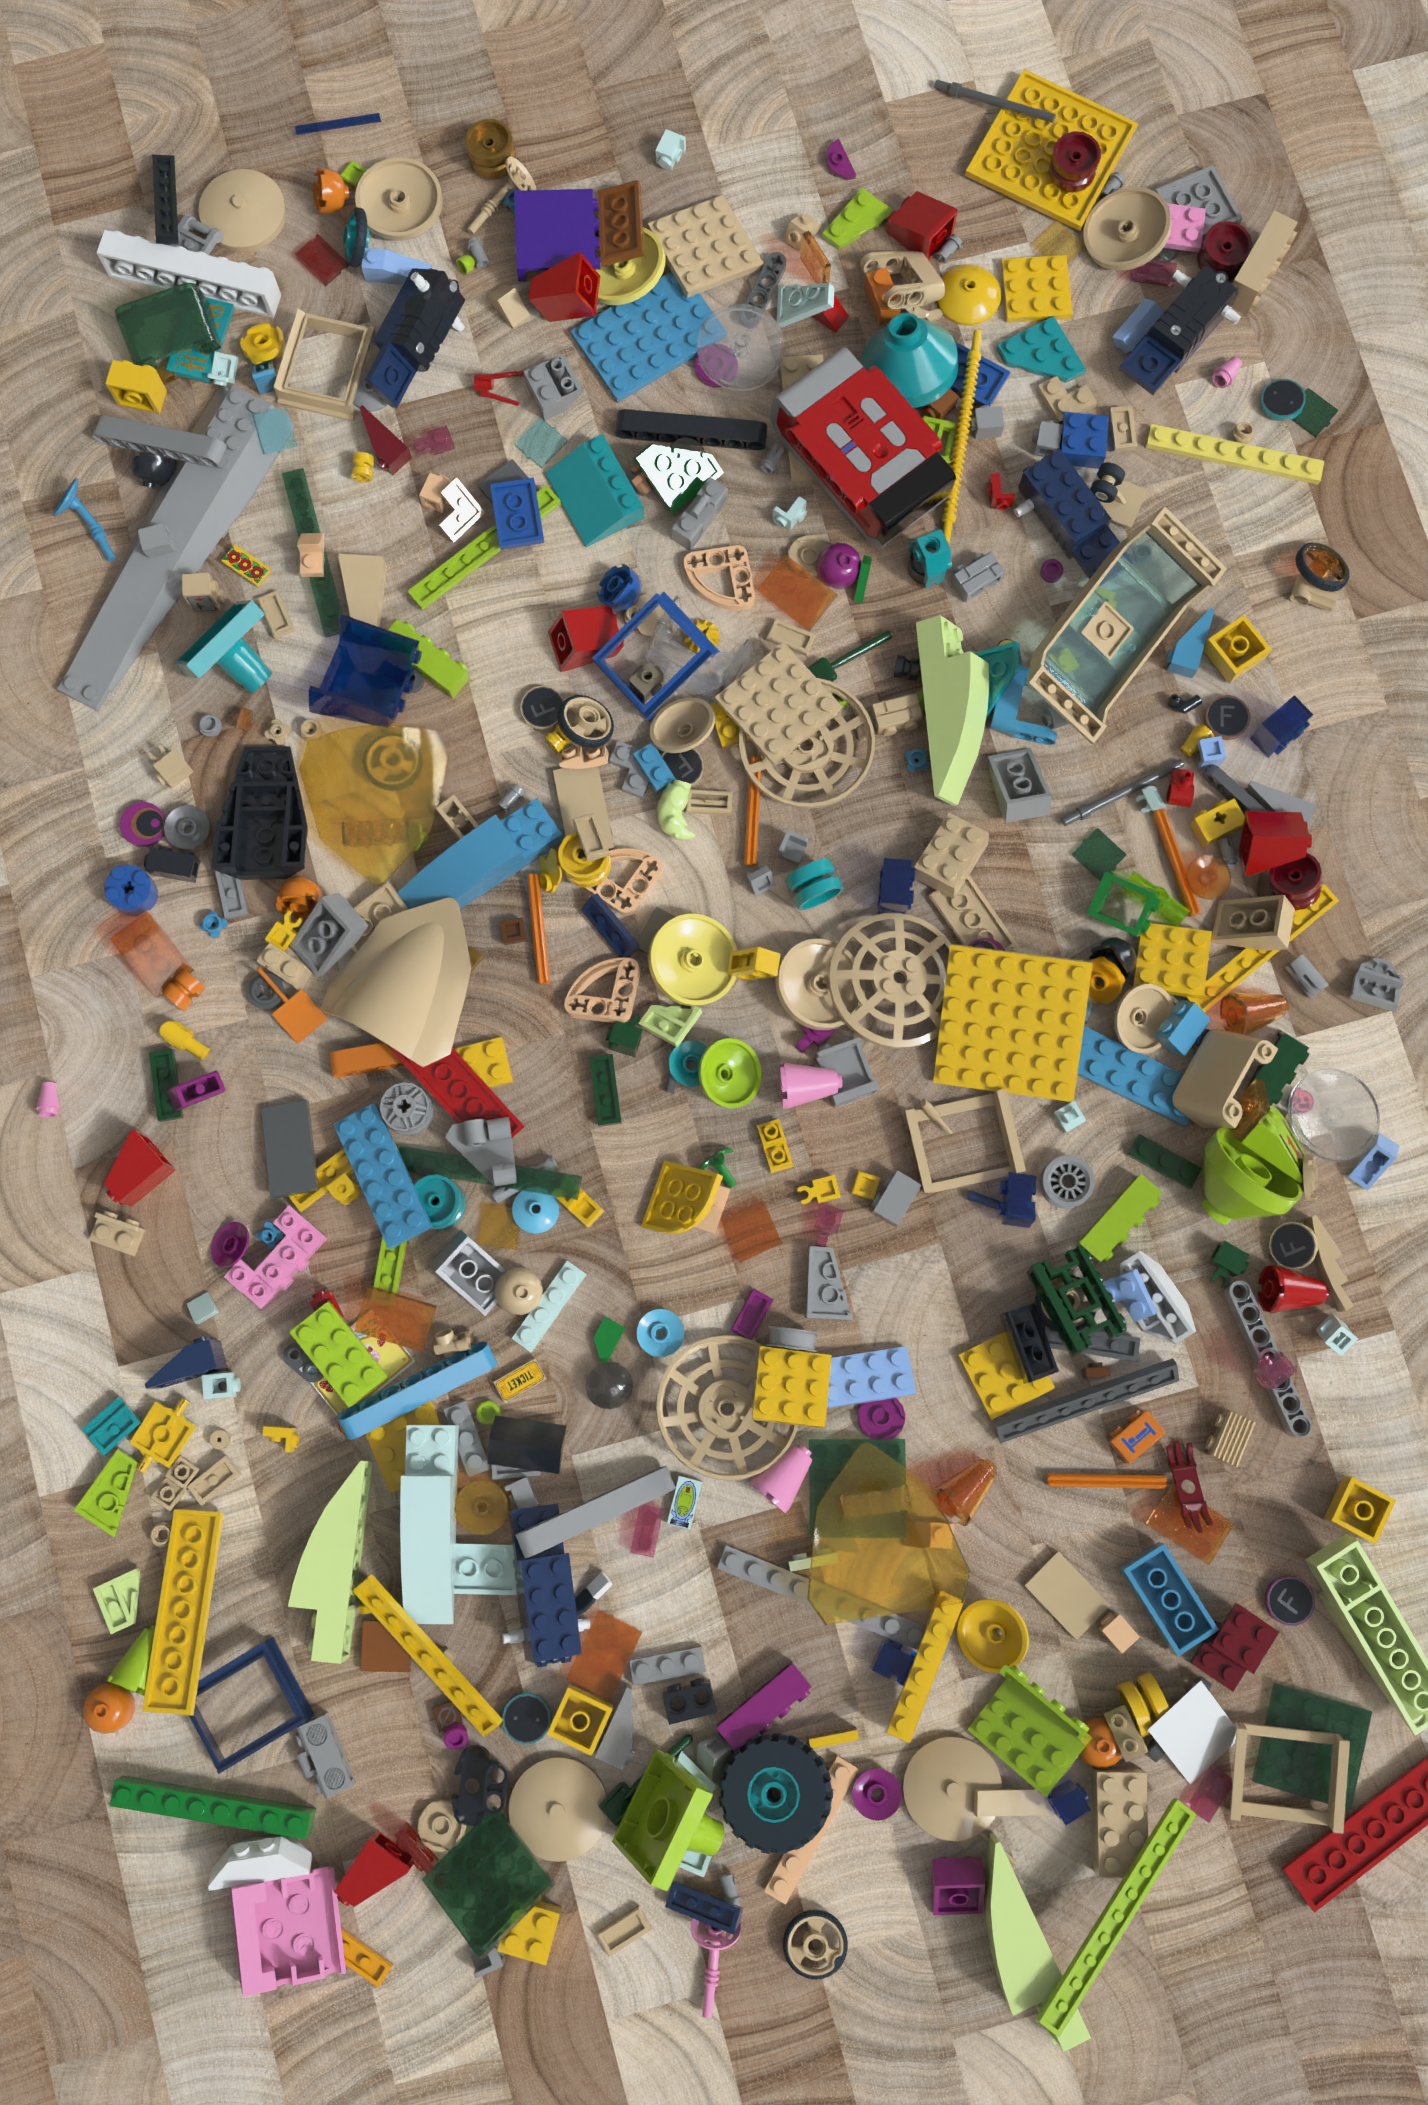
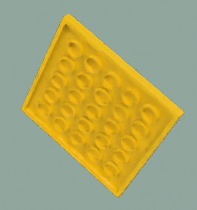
[965,69,1138,231]
[933,944,1093,1102]

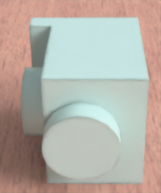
[655,129,686,170]
[1315,1313,1358,1356]
[202,1373,241,1400]

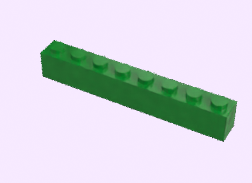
[109,1776,316,1839]

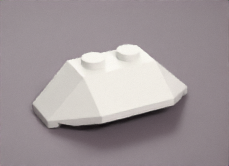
[1120,1251,1196,1344]
[208,1834,312,1891]

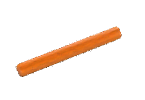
[744,756,762,866]
[1152,809,1201,917]
[526,873,550,985]
[1046,1473,1167,1489]

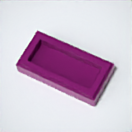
[730,1288,774,1340]

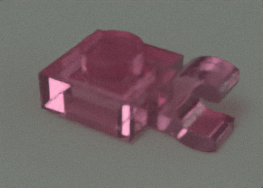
[413,426,455,456]
[814,1203,844,1247]

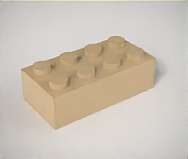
[1232,210,1298,315]
[1092,1767,1148,1878]

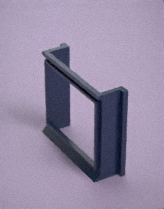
[189,1637,315,1774]

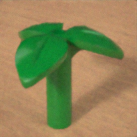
[700,1148,737,1188]

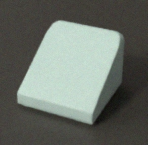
[187,1292,220,1324]

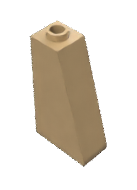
[339,553,387,643]

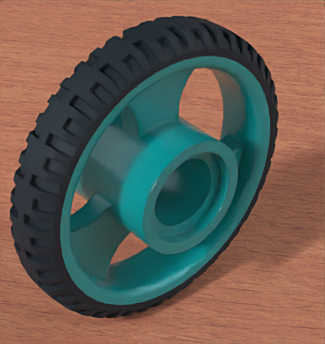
[343,207,369,268]

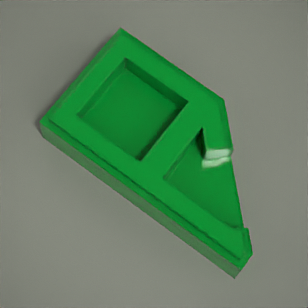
[854,555,872,603]
[594,1317,626,1367]

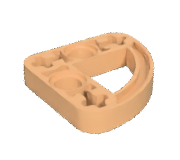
[684,545,755,610]
[582,848,662,915]
[564,958,641,1023]

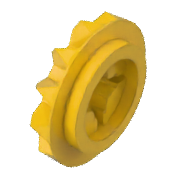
[684,619,719,653]

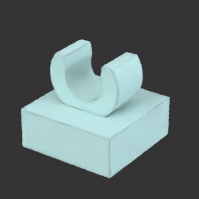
[1136,786,1166,813]
[1053,1101,1086,1133]

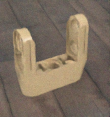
[860,249,945,310]

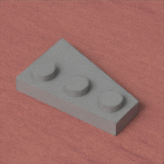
[805,1246,853,1321]

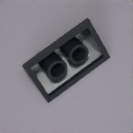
[999,1303,1059,1384]
[487,1415,567,1474]

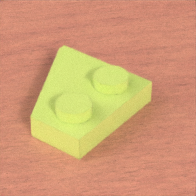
[93,1568,140,1634]

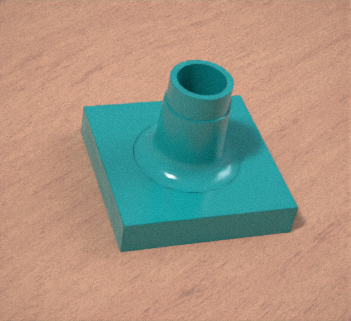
[173,600,273,694]

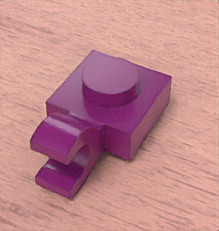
[796,1027,836,1053]

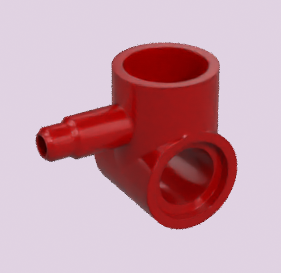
[1166,769,1194,808]

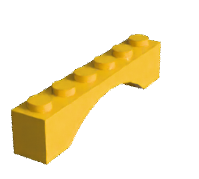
[884,1591,964,1743]

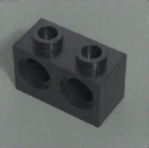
[662,1677,717,1725]

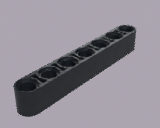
[615,409,768,450]

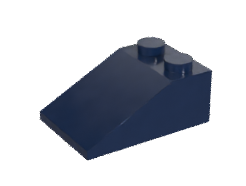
[145,1336,228,1389]

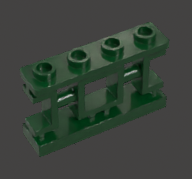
[1026,1245,1127,1358]

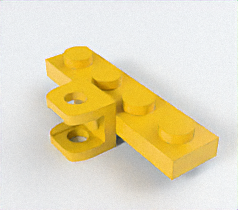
[289,1148,360,1212]

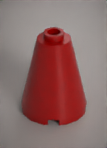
[1258,1265,1329,1313]

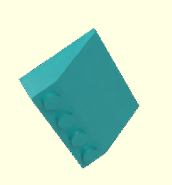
[545,434,645,547]

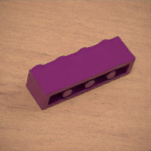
[716,1661,811,1752]

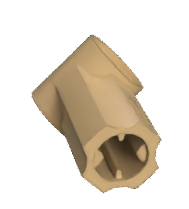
[1290,575,1339,612]

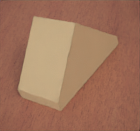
[486,284,530,330]

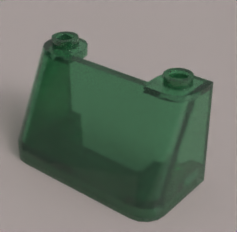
[114,283,221,369]

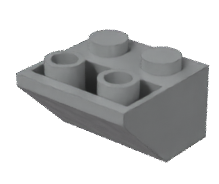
[523,353,583,420]

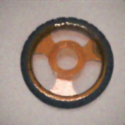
[1295,542,1350,592]

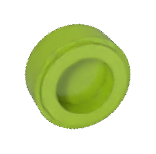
[476,1401,501,1425]

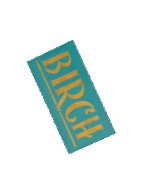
[166,294,235,384]

